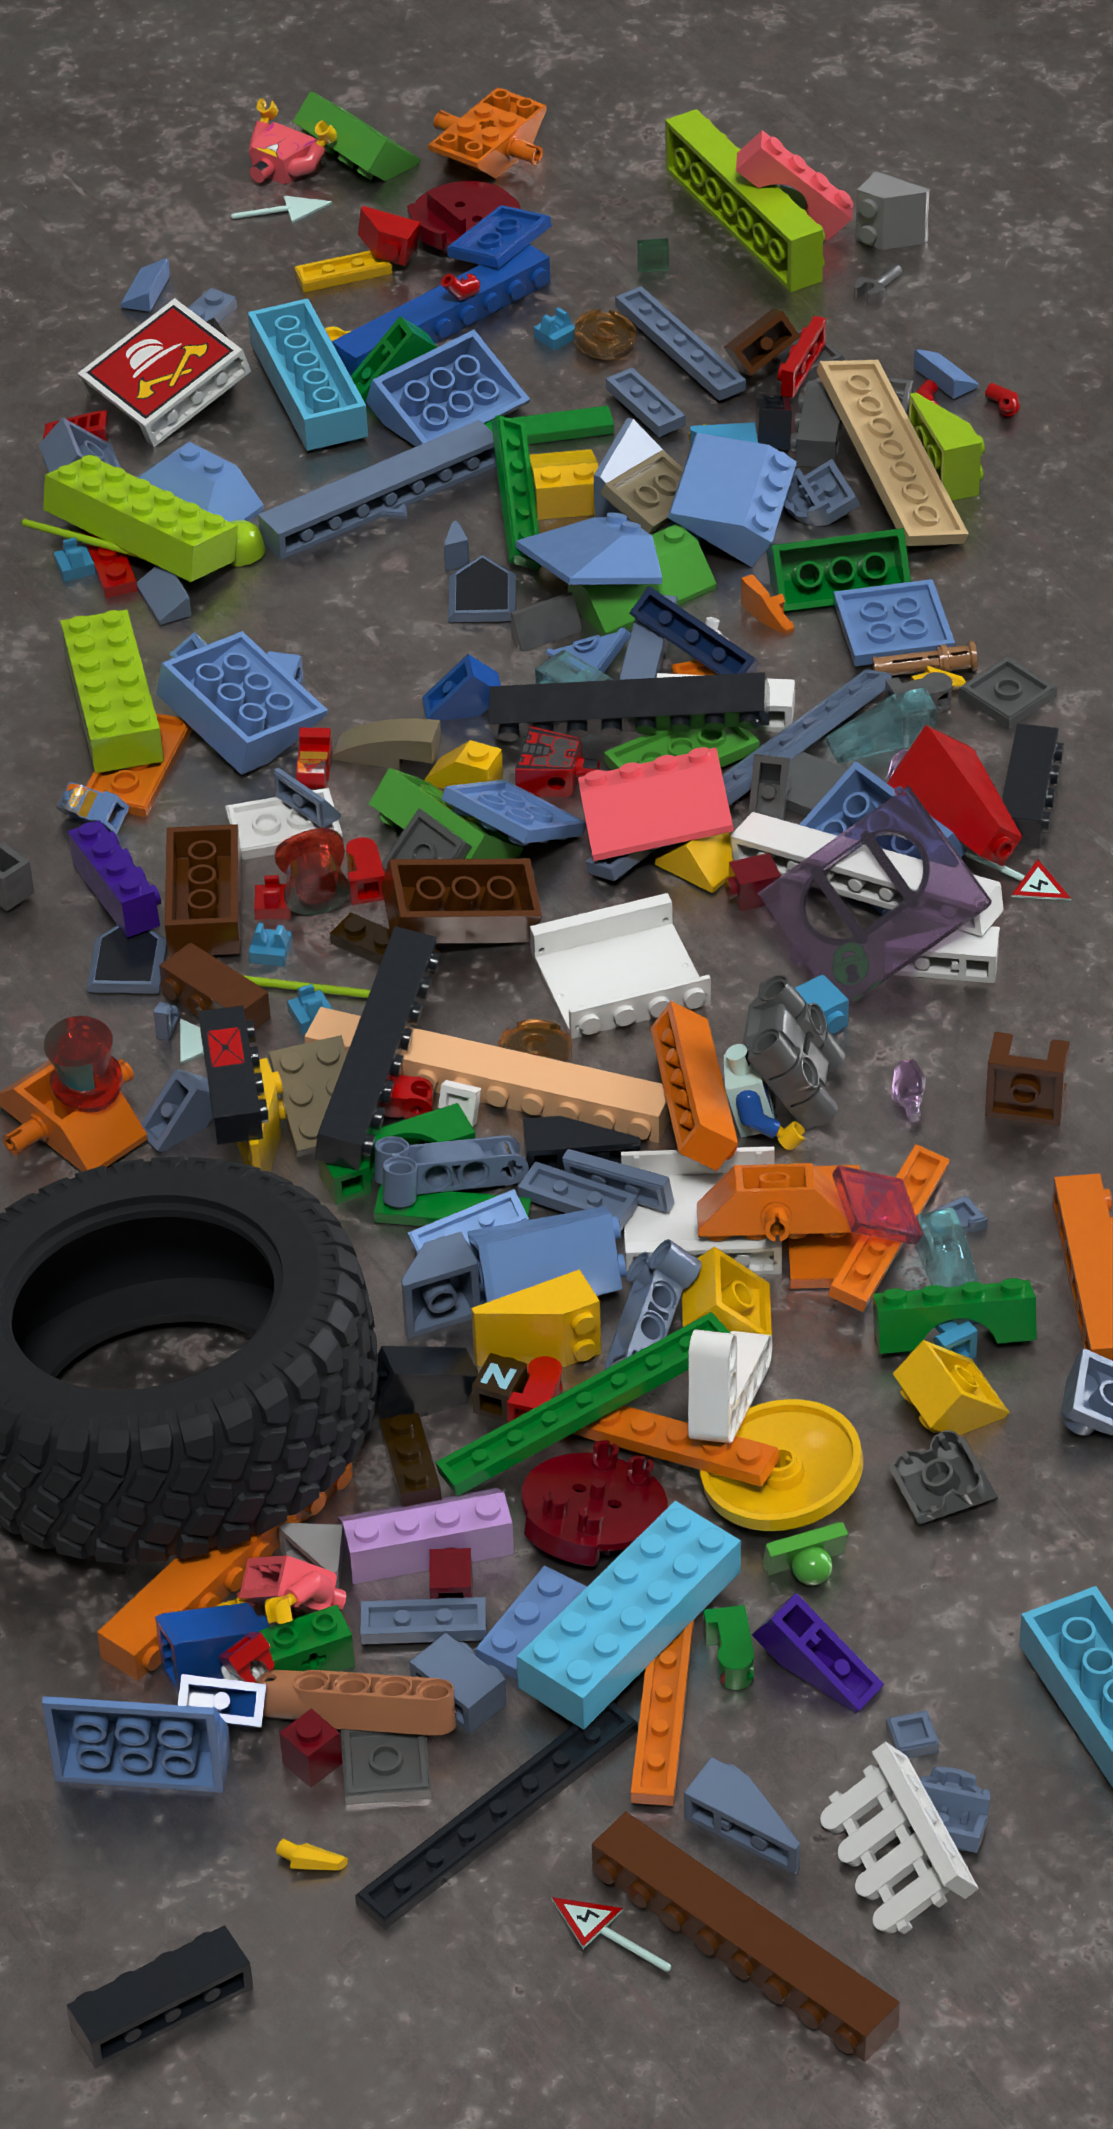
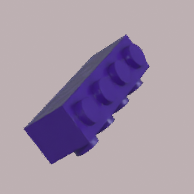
[67,820,161,938]

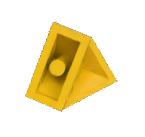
[655,832,733,893]

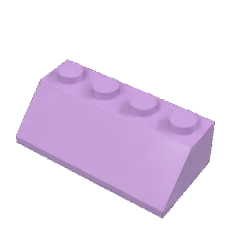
[338,1488,514,1584]

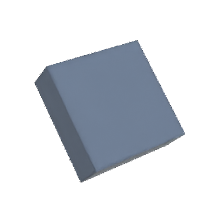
[886,1710,939,1759]

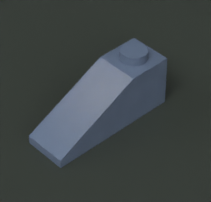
[684,1757,800,1875]

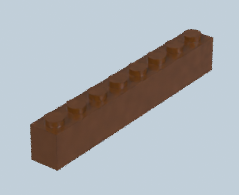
[592,1811,900,2062]

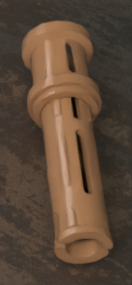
[872,641,978,676]

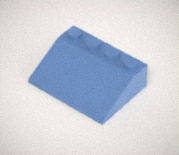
[366,330,530,447]
[667,433,797,567]
[156,631,328,775]
[799,761,966,916]
[42,1696,231,1793]

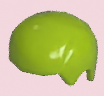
[230,519,266,567]

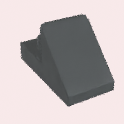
[748,754,791,821]

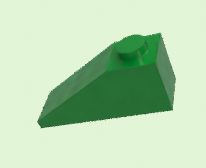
[350,316,437,404]

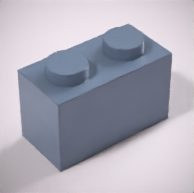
[410,1633,506,1734]

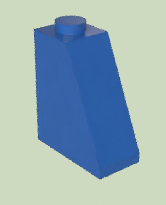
[155,1602,270,1694]

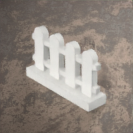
[820,1742,979,1934]

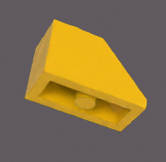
[425,740,503,789]

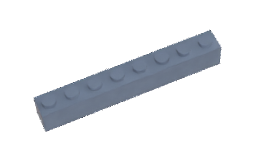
[258,420,497,560]

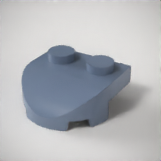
[784,459,860,526]
[908,1767,990,1853]

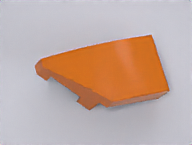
[741,574,794,634]

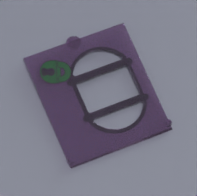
[758,786,992,1006]

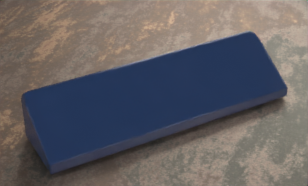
[629,586,760,675]

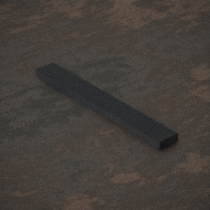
[355,1701,638,1930]

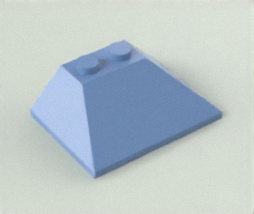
[137,441,264,522]
[516,513,662,585]

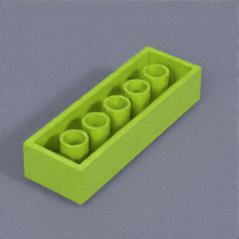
[43,455,238,582]
[60,609,164,773]

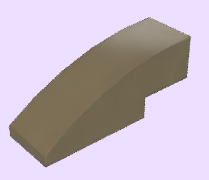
[332,718,441,769]

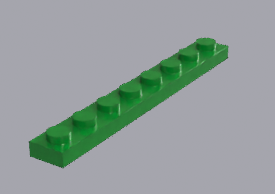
[435,1312,731,1496]

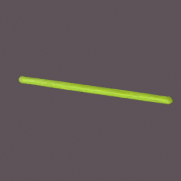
[20,518,142,559]
[243,975,371,999]

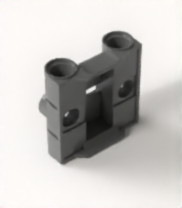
[743,975,845,1130]

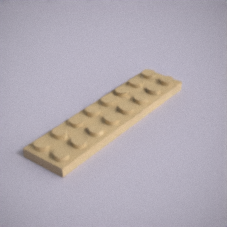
[817,360,969,546]

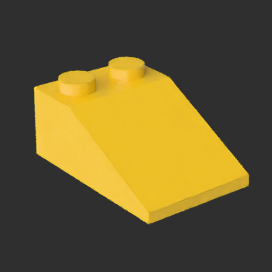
[529,449,599,520]
[236,1058,286,1172]
[471,1269,601,1367]

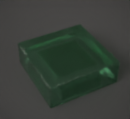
[637,238,669,272]

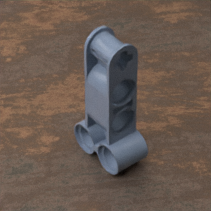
[374,1135,529,1207]
[604,1239,702,1370]

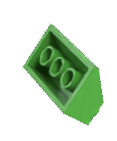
[293,91,421,181]
[568,524,717,636]
[369,768,524,859]

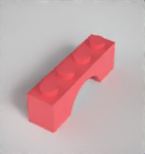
[736,130,853,241]

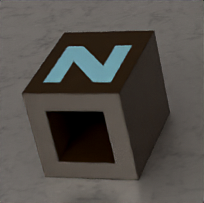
[472,1353,528,1423]

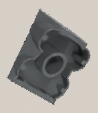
[888,1430,998,1524]

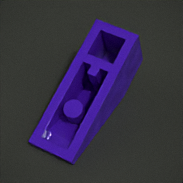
[751,1593,884,1713]

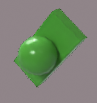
[762,1522,848,1586]

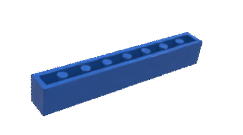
[332,244,551,376]

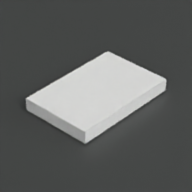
[225,788,343,861]

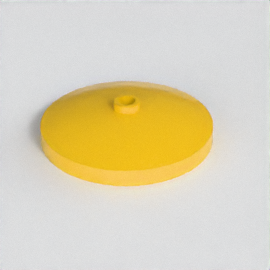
[700,1399,864,1531]

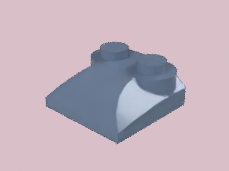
[1061,1348,1113,1435]

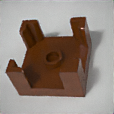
[985,1032,1070,1126]

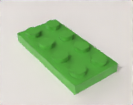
[604,727,760,770]

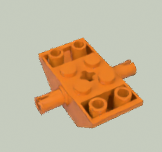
[428,87,546,179]
[0,1054,148,1172]
[697,1163,855,1242]

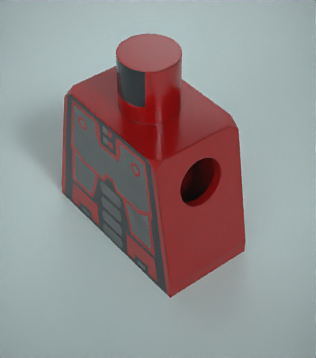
[515,726,600,797]

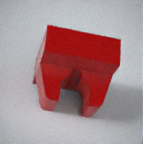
[254,875,291,920]
[218,1632,274,1683]

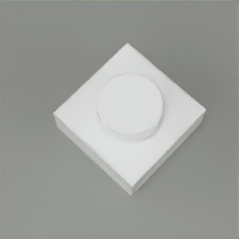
[438,1080,481,1127]

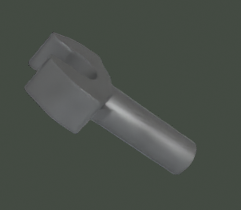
[854,264,902,304]

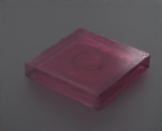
[832,1165,923,1245]

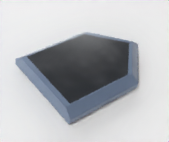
[448,554,516,623]
[86,925,167,994]

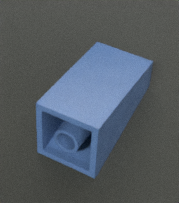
[467,1206,627,1305]

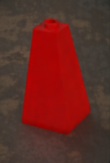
[887,725,1022,867]

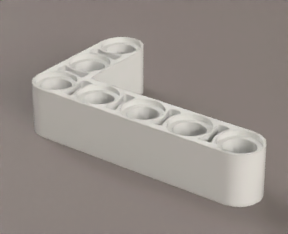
[688,1330,773,1444]

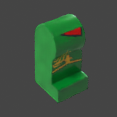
[703,1605,754,1690]

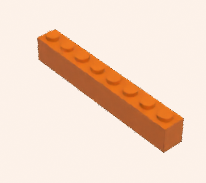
[97,1462,353,1681]

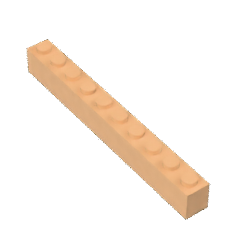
[304,1007,671,1143]

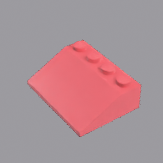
[578,747,734,861]

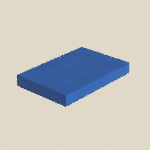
[447,205,552,269]

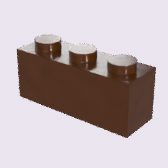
[159,942,271,1030]

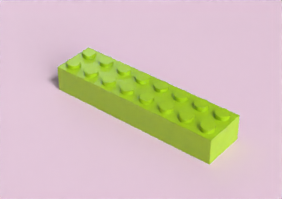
[665,109,825,293]

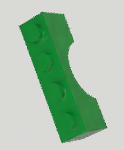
[318,1103,476,1205]
[873,1278,1037,1354]

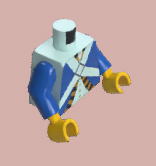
[724,1044,805,1150]

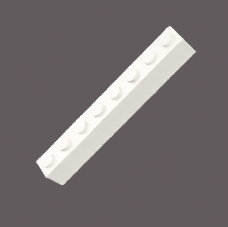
[730,812,1004,936]

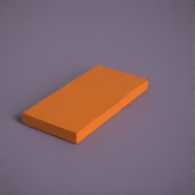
[85,713,193,817]
[787,1165,865,1289]

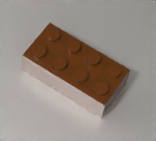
[165,824,241,957]
[381,858,542,943]

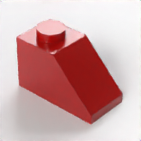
[358,206,420,266]

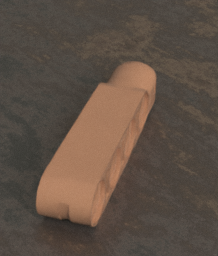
[255,1669,457,1736]

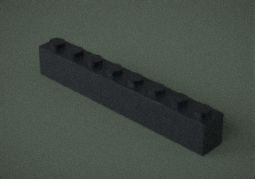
[489,672,770,741]
[314,926,441,1171]

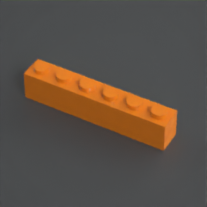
[650,1001,738,1171]
[1052,1173,1113,1361]

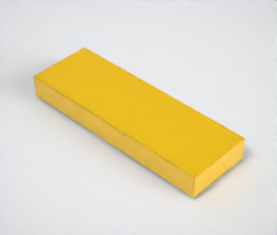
[294,250,392,293]

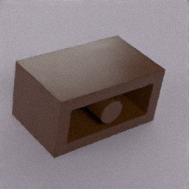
[723,308,801,376]

